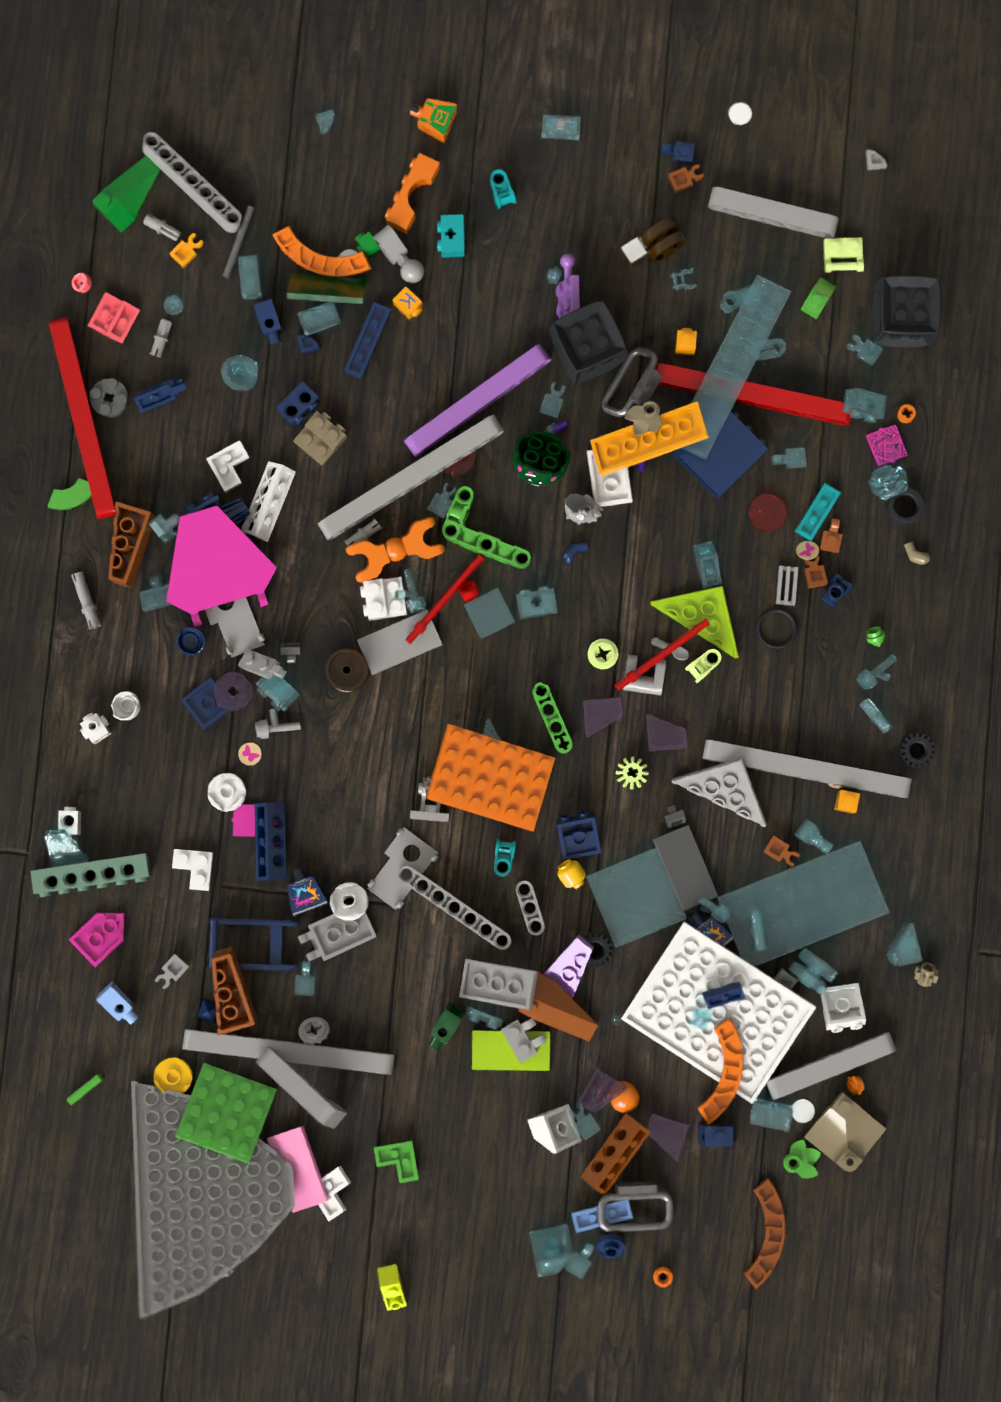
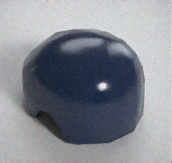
[176,626,206,655]

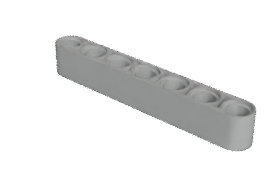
[142,132,242,233]
[708,187,839,238]
[398,866,511,949]
[766,1032,897,1100]

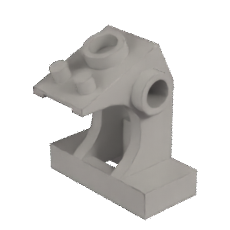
[410,776,449,822]

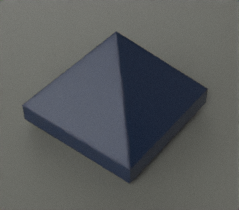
[197,999,217,1024]

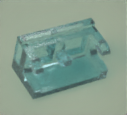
[750,1099,793,1132]

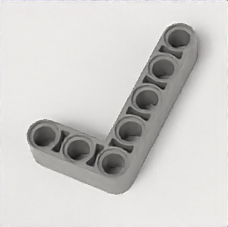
[256,1047,347,1128]

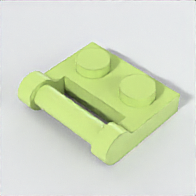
[823,238,864,273]

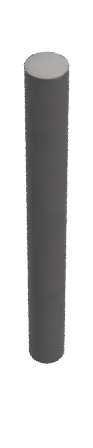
[222,206,255,279]

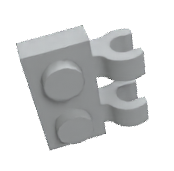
[501,1018,546,1063]

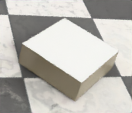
[621,238,647,264]

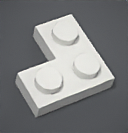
[207,440,249,493]
[172,849,213,891]
[318,1166,351,1221]

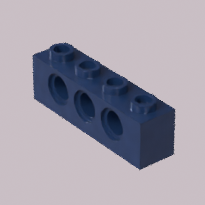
[254,802,287,881]

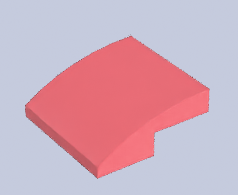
[87,292,140,343]

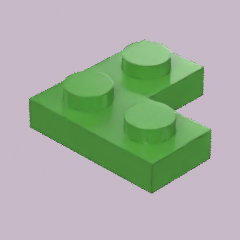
[374,1140,419,1183]

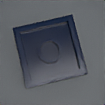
[181,677,234,730]

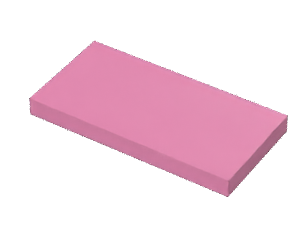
[267,1126,328,1213]

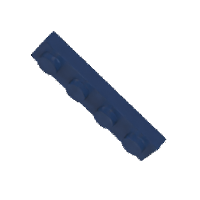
[344,302,391,379]

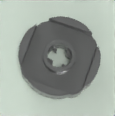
[90,378,129,417]

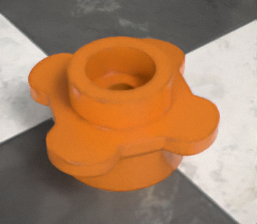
[847,1076,864,1095]

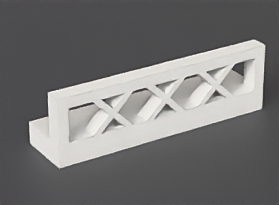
[241,461,296,542]

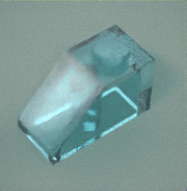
[693,541,722,589]

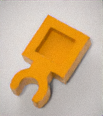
[169,233,204,268]

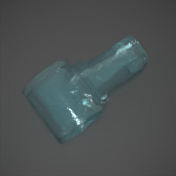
[794,819,833,854]

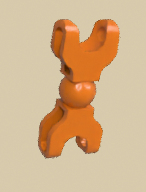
[345,517,445,582]

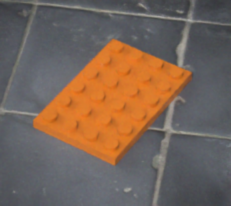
[425,724,555,832]

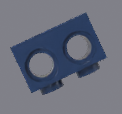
[276,381,320,427]

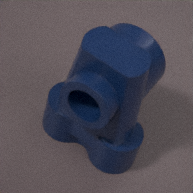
[822,573,853,607]

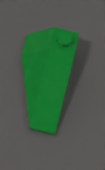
[92,156,161,233]

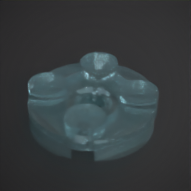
[869,465,908,500]

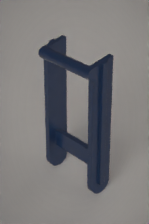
[207,918,300,971]

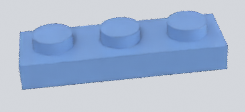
[571,1200,633,1233]

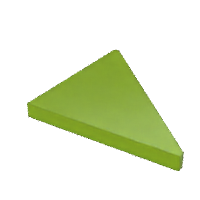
[650,586,739,659]

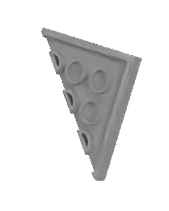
[672,757,767,827]

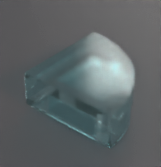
[315,110,334,134]

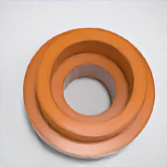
[653,1267,673,1287]

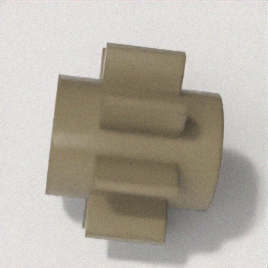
[914,962,939,987]

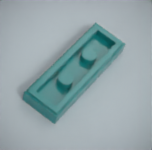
[795,483,841,541]

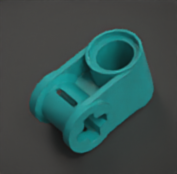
[490,169,516,209]
[494,839,516,877]

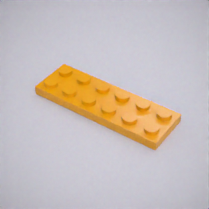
[590,401,709,477]

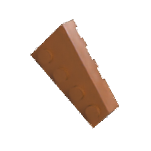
[108,501,156,588]

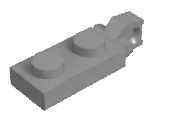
[238,649,287,679]

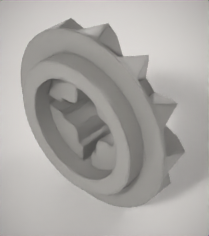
[298,1017,330,1046]

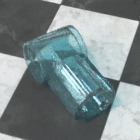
[720,284,759,313]

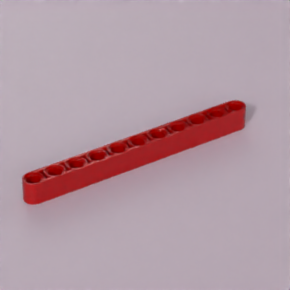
[48,317,116,519]
[655,363,854,425]

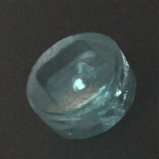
[164,295,183,315]

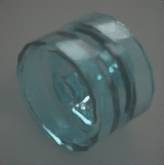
[787,948,838,996]

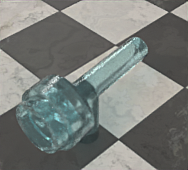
[395,569,426,614]
[857,654,897,690]

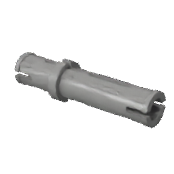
[71,572,101,629]

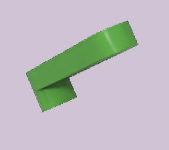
[532,682,572,754]

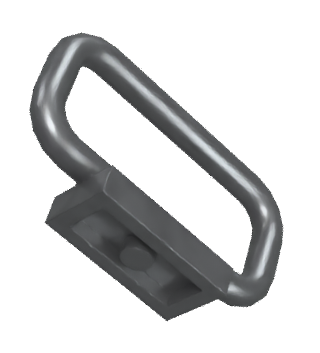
[602,347,663,417]
[597,1181,674,1232]

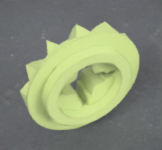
[588,639,618,670]

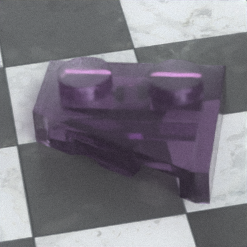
[583,697,623,737]

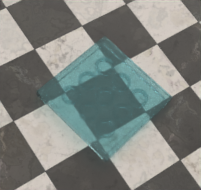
[586,848,687,948]

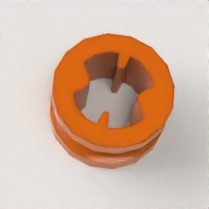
[897,404,916,423]

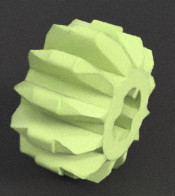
[616,757,649,790]

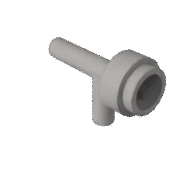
[255,709,301,739]

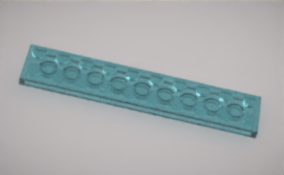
[682,275,791,460]

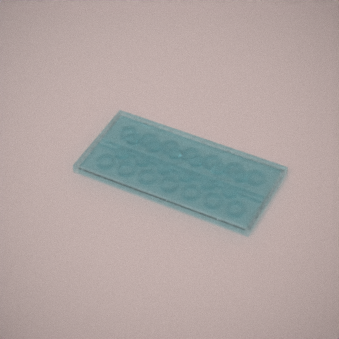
[717,841,889,966]

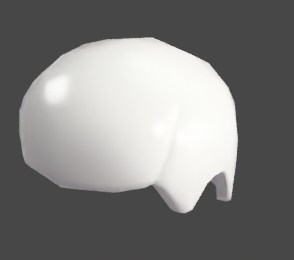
[111,691,140,721]

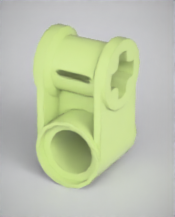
[685,649,721,683]

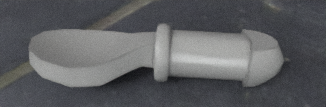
[651,637,689,660]

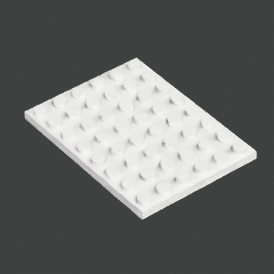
[621,921,816,1103]

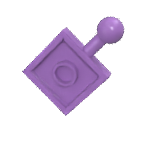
[556,254,580,318]

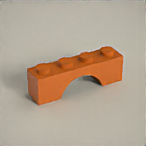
[385,153,440,234]

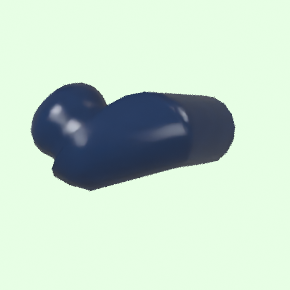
[563,542,588,563]

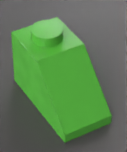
[801,277,836,319]

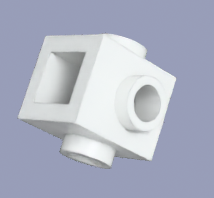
[80,713,111,744]

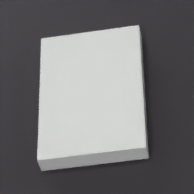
[587,450,633,507]

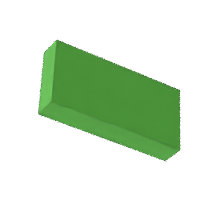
[67,1074,104,1105]

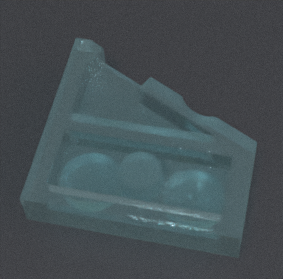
[45,829,89,867]

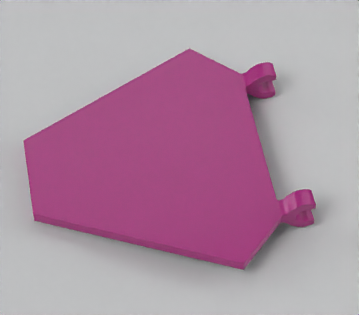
[166,505,277,627]

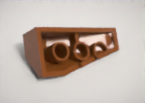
[519,972,598,1041]

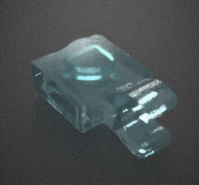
[771,448,806,469]
[295,961,316,996]
[565,1243,594,1279]

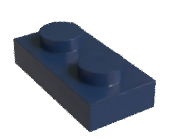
[702,981,745,1009]

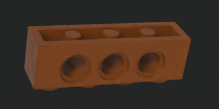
[581,1114,651,1195]

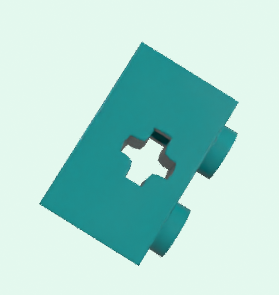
[437,215,464,257]

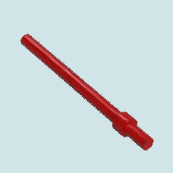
[405,554,484,645]
[615,618,710,691]

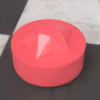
[72,273,92,293]

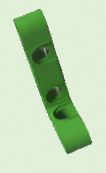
[442,486,531,569]

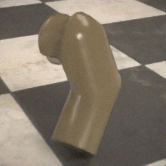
[904,542,930,565]

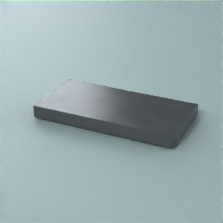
[653,825,718,911]

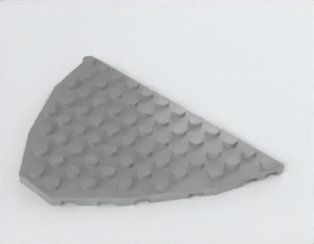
[131,1081,295,1318]

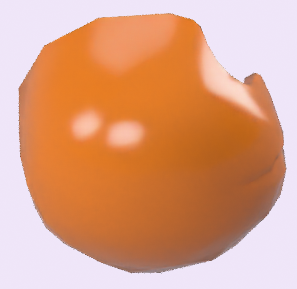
[609,1081,639,1113]

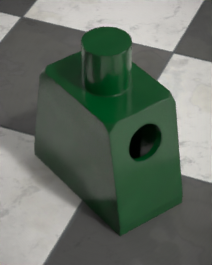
[429,1002,465,1050]

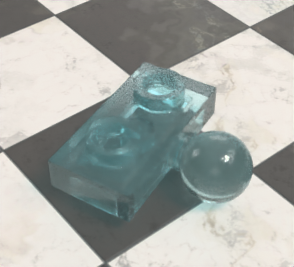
[139,573,172,612]

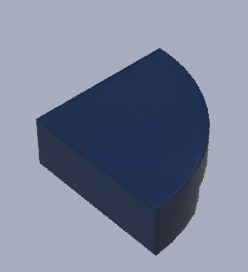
[297,335,320,355]

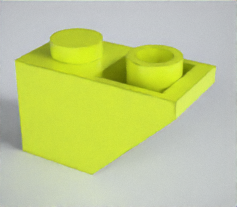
[377,1264,407,1310]

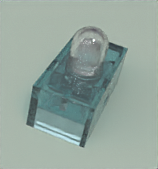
[542,115,581,140]
[149,514,180,544]

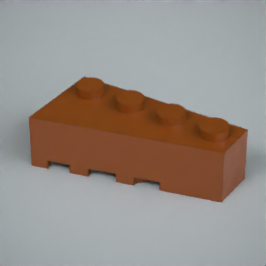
[212,946,257,1035]

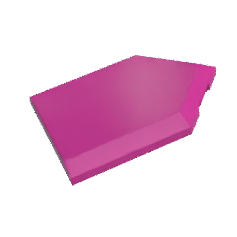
[69,913,124,967]

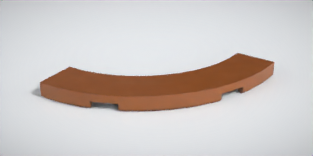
[744,1178,785,1289]

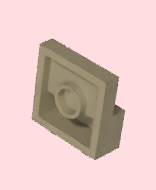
[293,411,347,466]

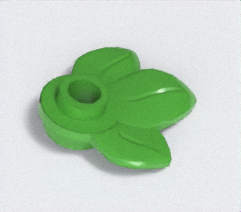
[783,1140,821,1178]

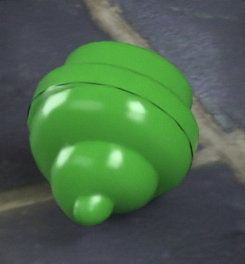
[866,626,885,647]

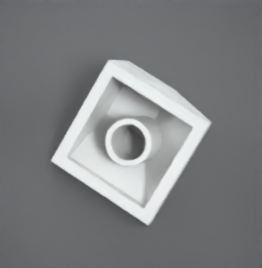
[528,1104,582,1154]

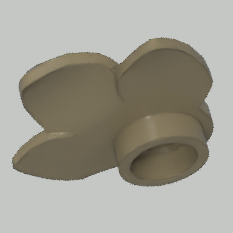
[625,401,662,435]

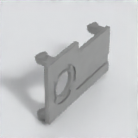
[205,597,265,658]
[367,827,439,910]

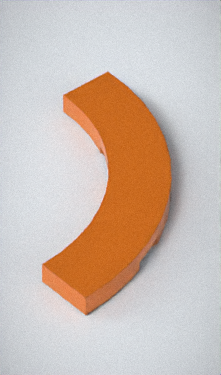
[272,226,372,277]
[698,1017,743,1125]

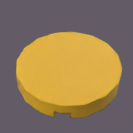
[154,1057,193,1093]

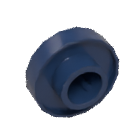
[597,1234,626,1258]

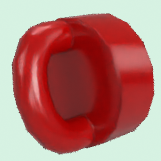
[459,581,479,602]

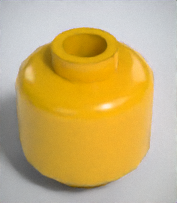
[557,859,586,889]

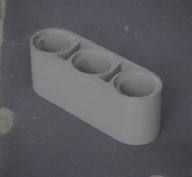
[516,881,545,935]

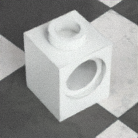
[58,807,81,835]

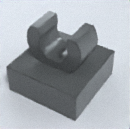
[281,642,301,663]
[665,805,686,830]

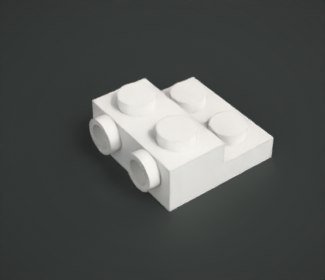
[360,577,407,621]
[820,983,866,1033]

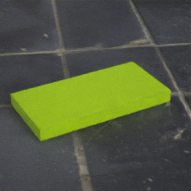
[472,1030,550,1071]

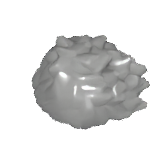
[564,494,603,525]

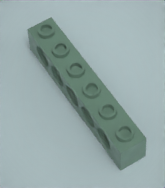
[30,853,151,897]

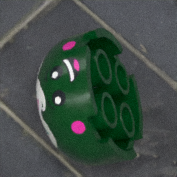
[512,431,571,486]

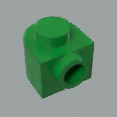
[355,232,380,258]

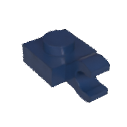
[661,141,695,164]

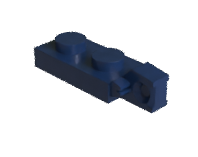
[133,377,187,413]

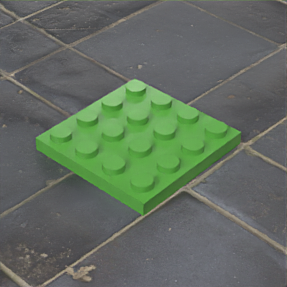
[175,1063,277,1164]

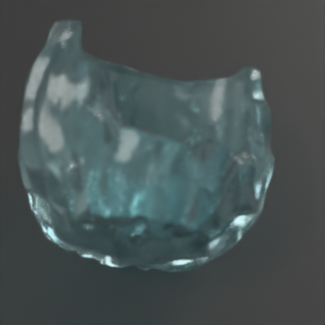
[221,355,258,391]

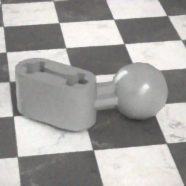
[373,225,424,283]

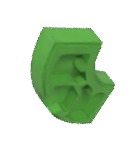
[47,478,91,510]

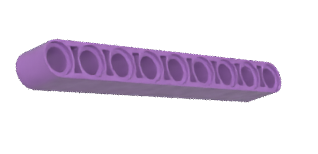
[404,344,551,457]

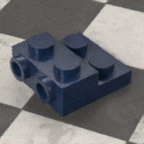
[555,810,601,860]

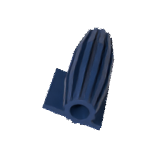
[174,492,251,544]

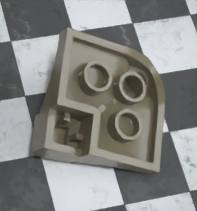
[803,1092,886,1172]

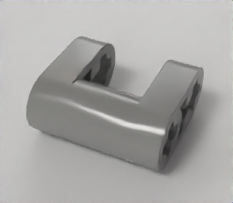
[623,654,666,695]

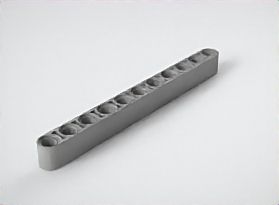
[318,415,504,541]
[702,740,912,798]
[182,1029,395,1075]

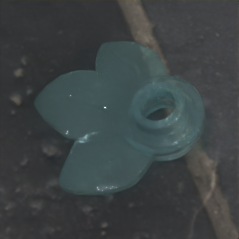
[697,898,731,924]

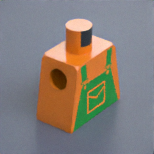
[410,99,457,143]

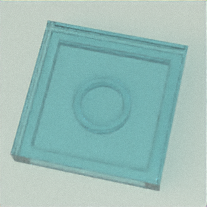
[464,588,515,639]

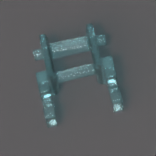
[670,268,697,290]

